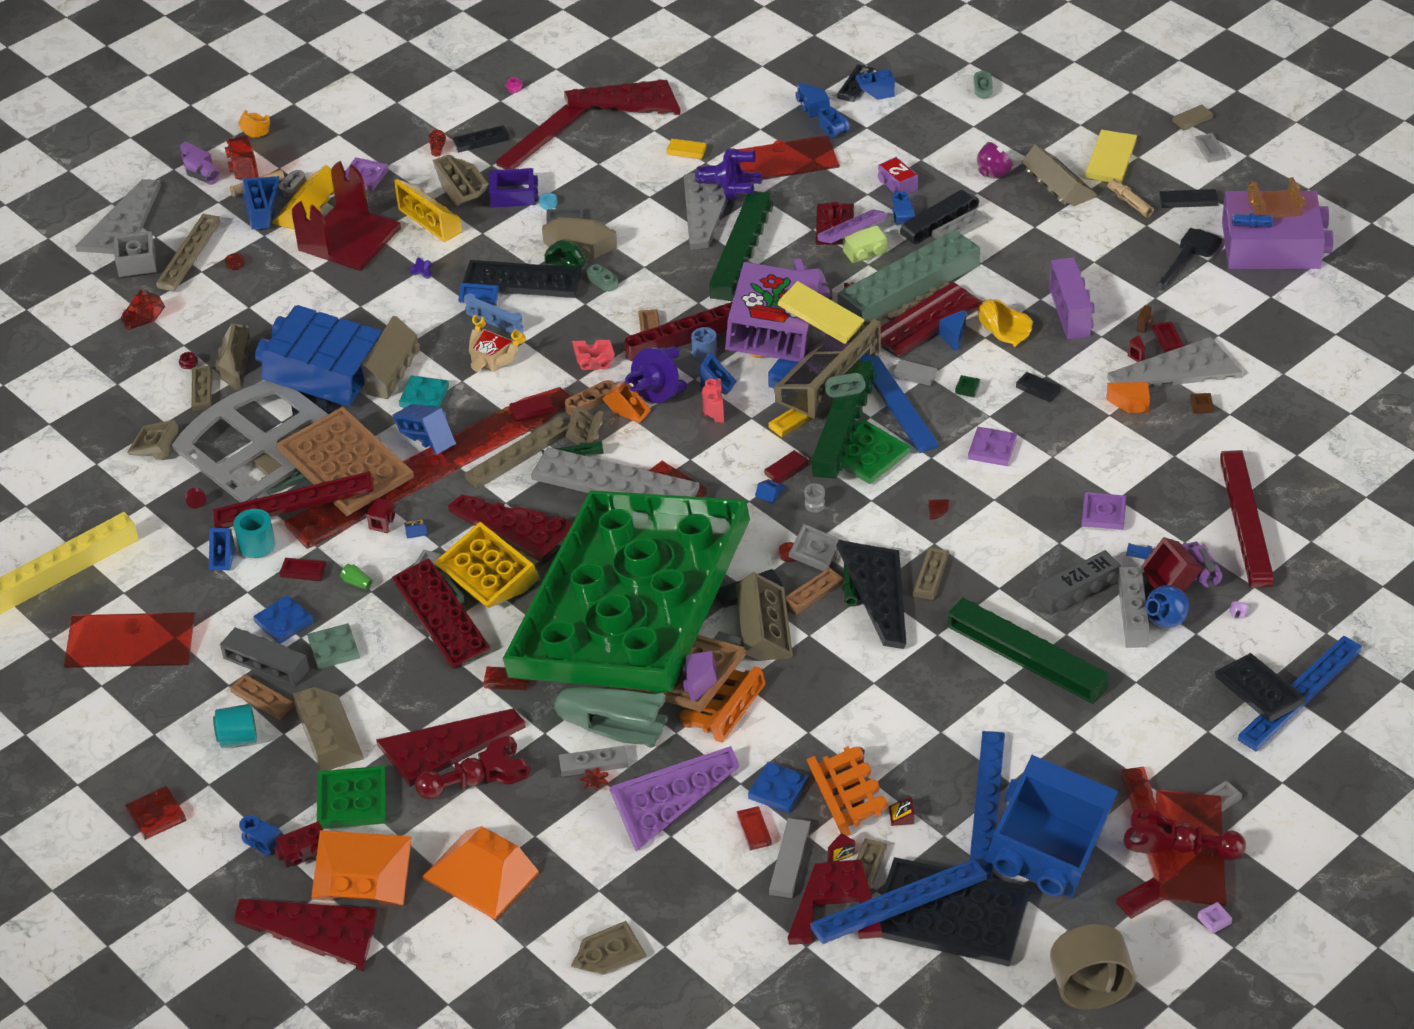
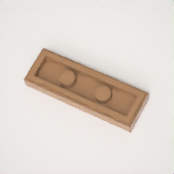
[785,567,844,615]
[230,674,294,720]

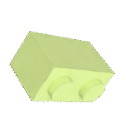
[843,226,887,263]

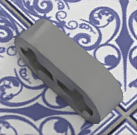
[279,170,306,197]

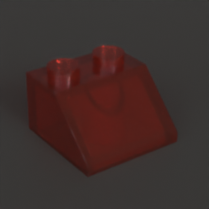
[224,135,259,181]

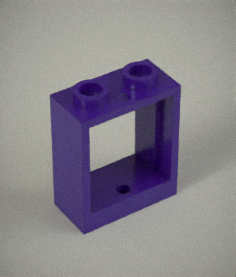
[489,168,538,208]

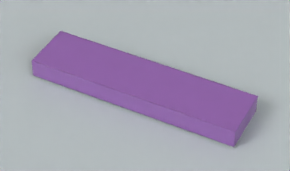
[817,209,886,243]

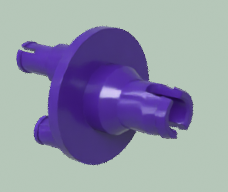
[695,148,763,200]
[625,346,687,403]

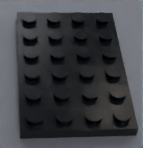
[880,857,1032,967]

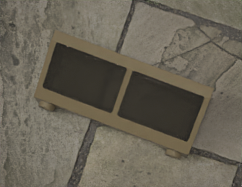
[774,319,881,419]

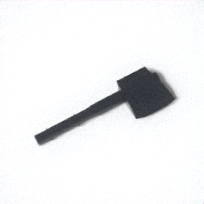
[1157,228,1223,289]

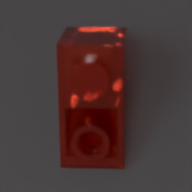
[120,289,165,330]

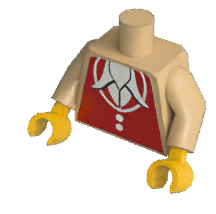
[469,315,526,372]

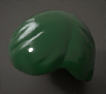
[544,239,586,268]

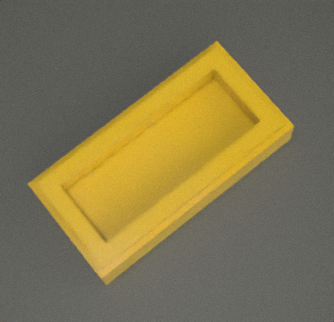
[667,139,707,159]
[769,404,812,437]

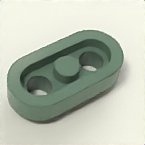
[973,71,993,99]
[587,264,618,291]
[824,373,866,397]

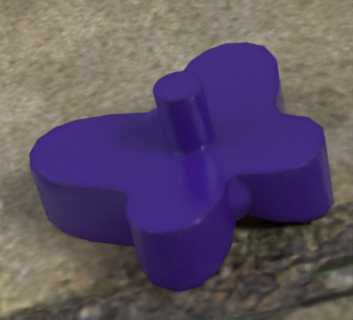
[410,257,433,279]

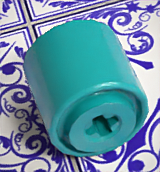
[233,509,276,558]
[213,703,257,748]

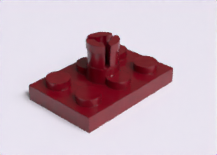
[816,202,854,245]

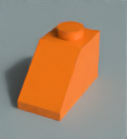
[602,381,651,423]
[1106,382,1150,413]

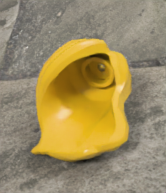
[979,299,1033,347]

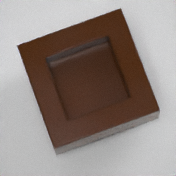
[1137,305,1154,333]
[1190,393,1214,413]

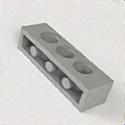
[1118,567,1149,648]

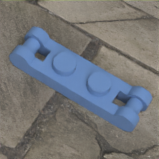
[464,294,524,334]

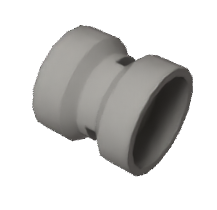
[804,483,825,513]

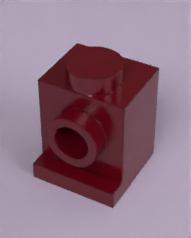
[366,498,395,534]

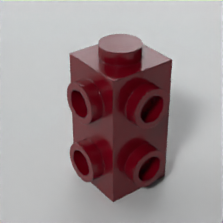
[274,821,323,868]

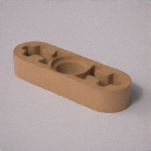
[565,380,616,415]

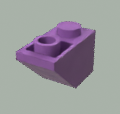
[683,651,717,701]

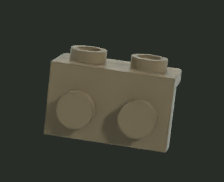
[565,406,603,445]

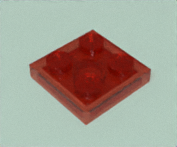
[125,786,186,840]

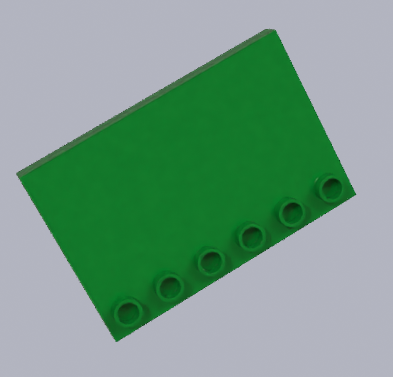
[502,490,750,693]

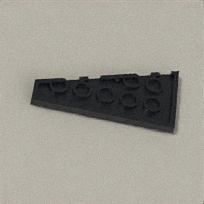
[836,540,907,649]

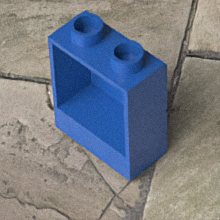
[255,305,382,407]
[985,755,1118,898]

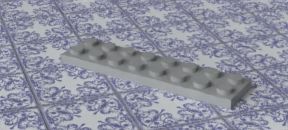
[531,447,699,497]

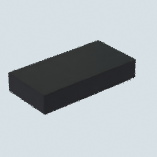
[1016,371,1061,402]

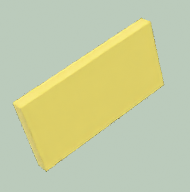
[1085,130,1137,184]
[778,281,864,344]

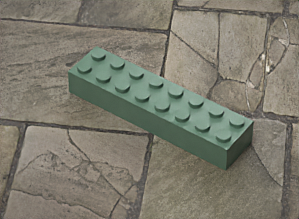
[837,230,980,326]

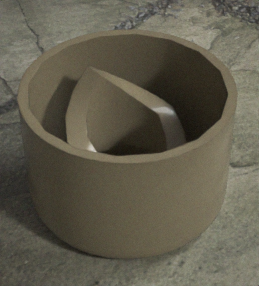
[1050,923,1136,1010]

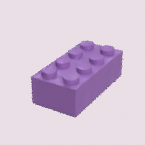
[1049,257,1095,340]

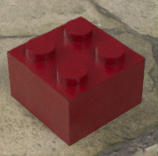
[1140,537,1203,592]

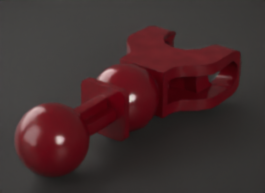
[415,736,531,800]
[1123,808,1246,861]

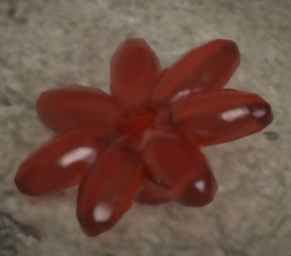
[580,767,609,791]

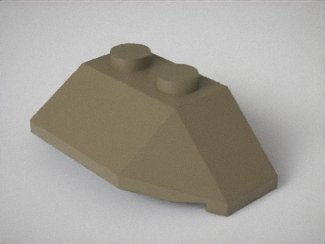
[433,154,489,207]
[542,217,617,259]
[216,324,251,391]

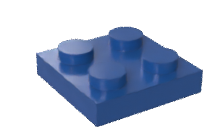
[253,595,314,644]
[748,762,809,813]

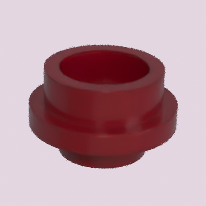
[179,352,198,370]

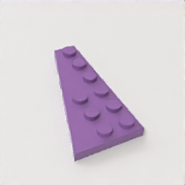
[609,746,740,851]

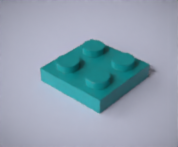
[399,375,449,408]

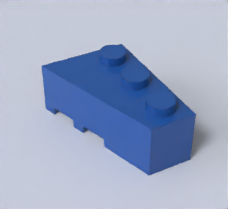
[242,176,279,229]
[393,404,456,455]

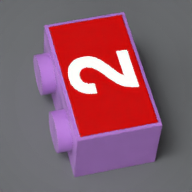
[878,157,918,194]

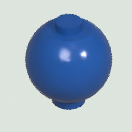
[1146,585,1190,629]

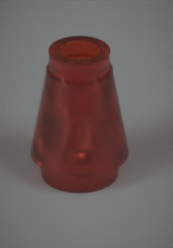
[428,130,446,157]

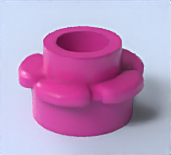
[505,77,523,93]

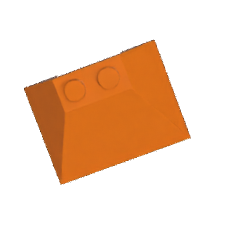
[423,826,539,920]
[311,830,412,906]

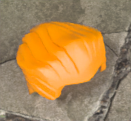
[238,110,270,138]

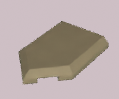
[571,921,647,975]

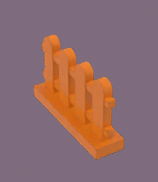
[679,666,766,743]
[806,746,888,836]

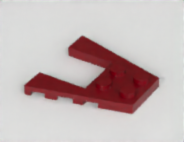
[787,859,883,945]

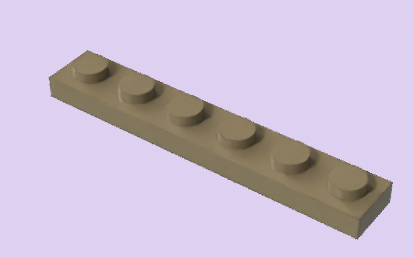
[156,214,221,292]
[464,416,569,489]

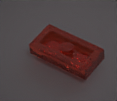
[483,666,529,691]

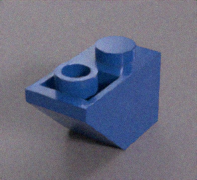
[856,69,895,100]
[795,83,830,118]

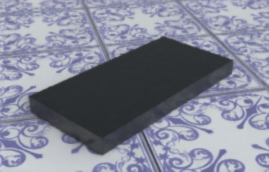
[1215,653,1306,723]

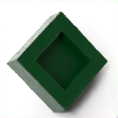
[955,375,980,398]

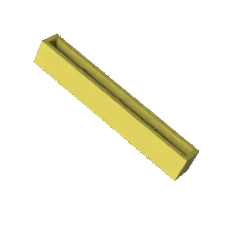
[0,512,139,614]

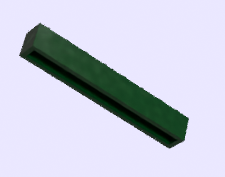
[709,191,773,302]
[811,360,877,479]
[947,597,1109,704]

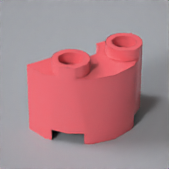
[572,340,615,370]
[702,378,724,423]

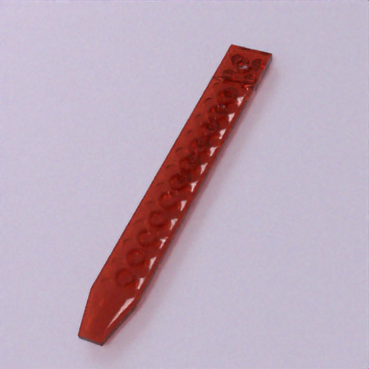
[284,387,571,549]

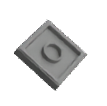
[788,524,842,571]

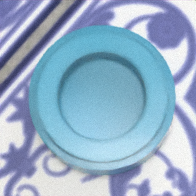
[539,193,558,210]

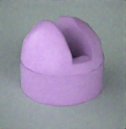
[1230,601,1249,619]

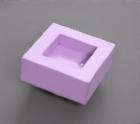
[1198,902,1232,934]

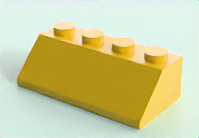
[272,164,334,230]
[394,179,462,242]

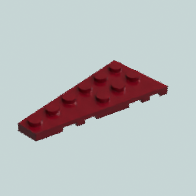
[564,79,681,115]
[448,494,573,563]
[376,708,526,787]
[234,898,378,971]

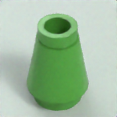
[340,564,373,590]

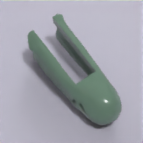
[554,687,668,748]

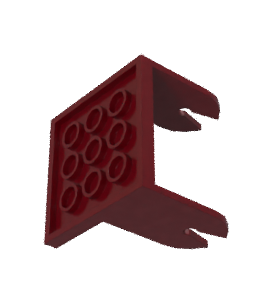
[292,161,401,271]

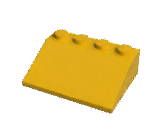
[434,522,540,608]

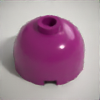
[977,142,1013,179]

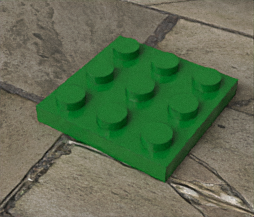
[843,420,910,484]
[316,766,386,829]

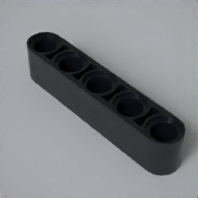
[900,189,979,244]

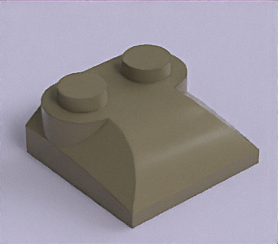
[127,420,179,460]

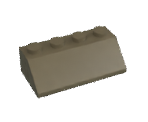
[1022,145,1098,206]
[361,316,420,399]
[736,572,793,661]
[293,687,364,771]

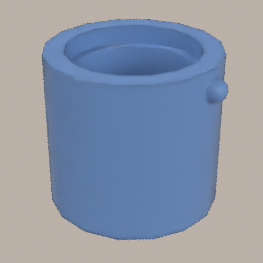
[690,327,719,362]

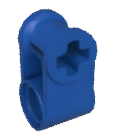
[819,106,849,138]
[892,191,915,225]
[239,815,283,855]

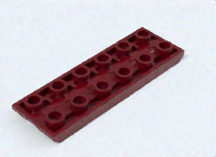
[881,282,983,357]
[392,558,491,669]

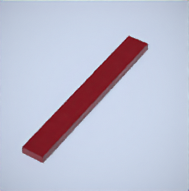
[496,104,589,170]
[213,471,374,528]

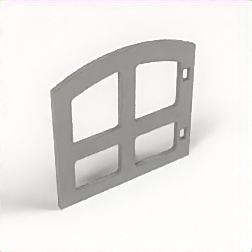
[172,381,328,503]

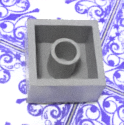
[114,231,157,277]

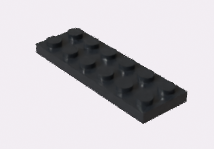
[463,260,582,298]

